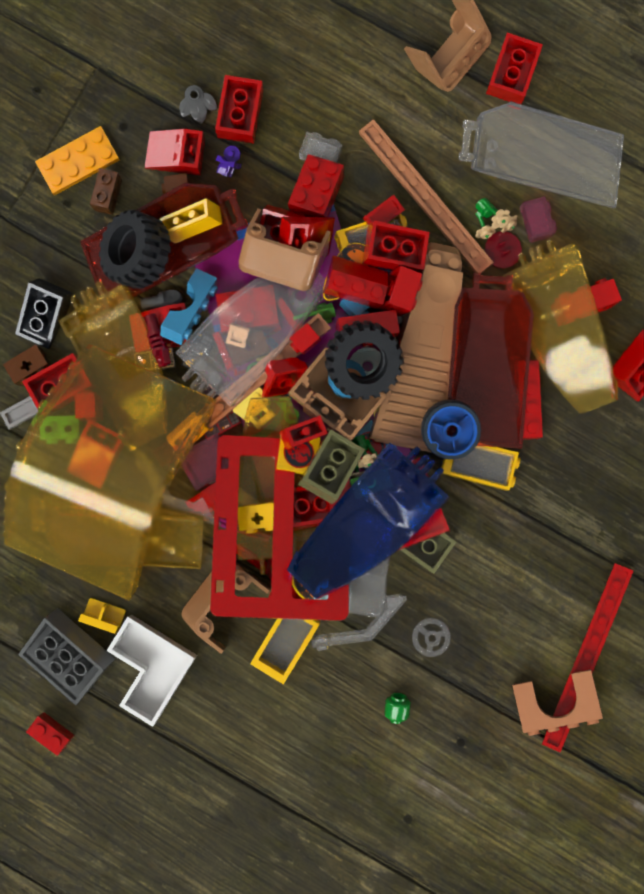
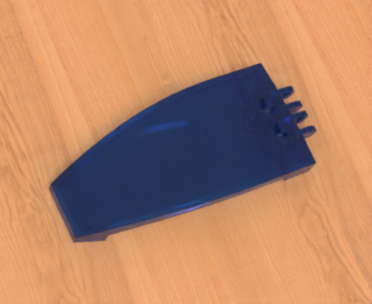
[287,443,450,599]

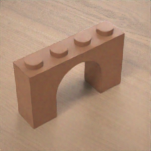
[512,669,603,736]

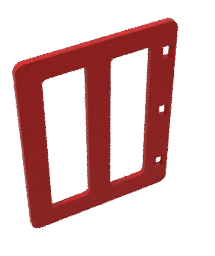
[210,435,350,621]

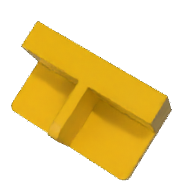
[78,598,126,634]

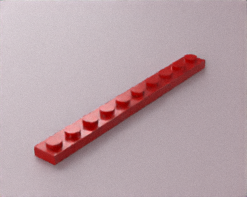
[542,563,633,752]

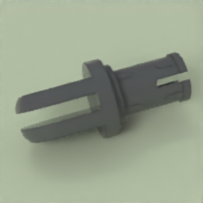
[140,290,183,310]

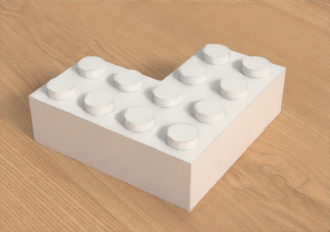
[107,615,197,727]

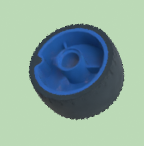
[421,400,481,459]

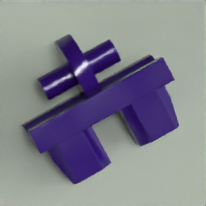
[216,146,242,178]

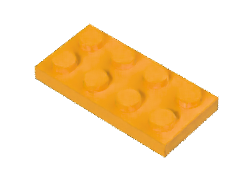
[35,126,120,196]

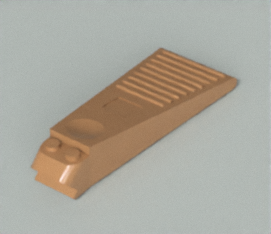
[369,242,463,453]

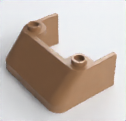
[404,0,492,92]
[238,209,331,291]
[182,562,271,654]

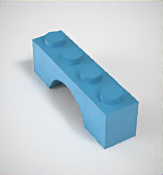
[160,268,218,345]

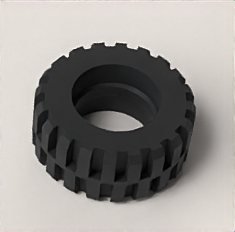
[99,210,171,289]
[325,320,404,400]

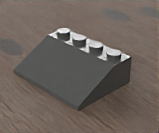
[18,608,115,705]

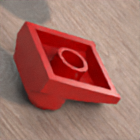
[262,357,308,399]

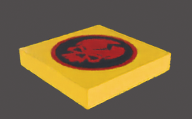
[276,437,320,475]

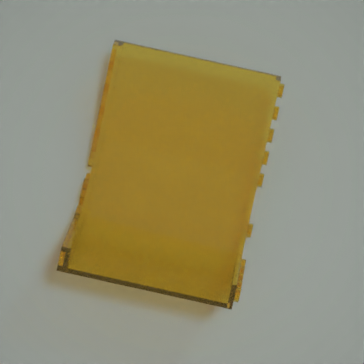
[3,344,216,601]

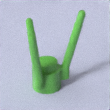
[293,303,336,324]

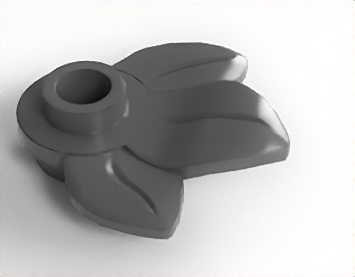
[179,85,217,124]

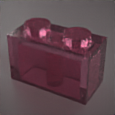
[520,196,557,243]

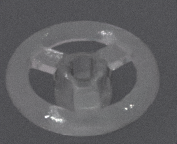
[412,618,451,657]

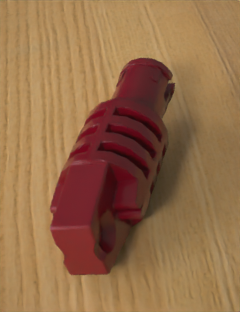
[143,314,171,367]

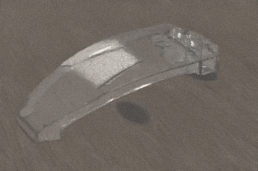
[176,273,325,407]

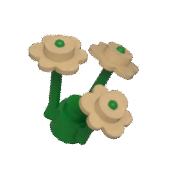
[475,198,518,239]
[350,435,394,479]

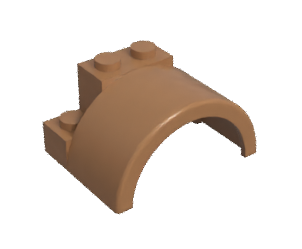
[288,348,387,441]

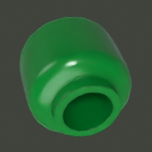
[384,693,411,724]

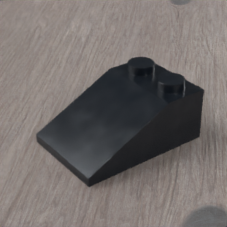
[15,278,73,349]

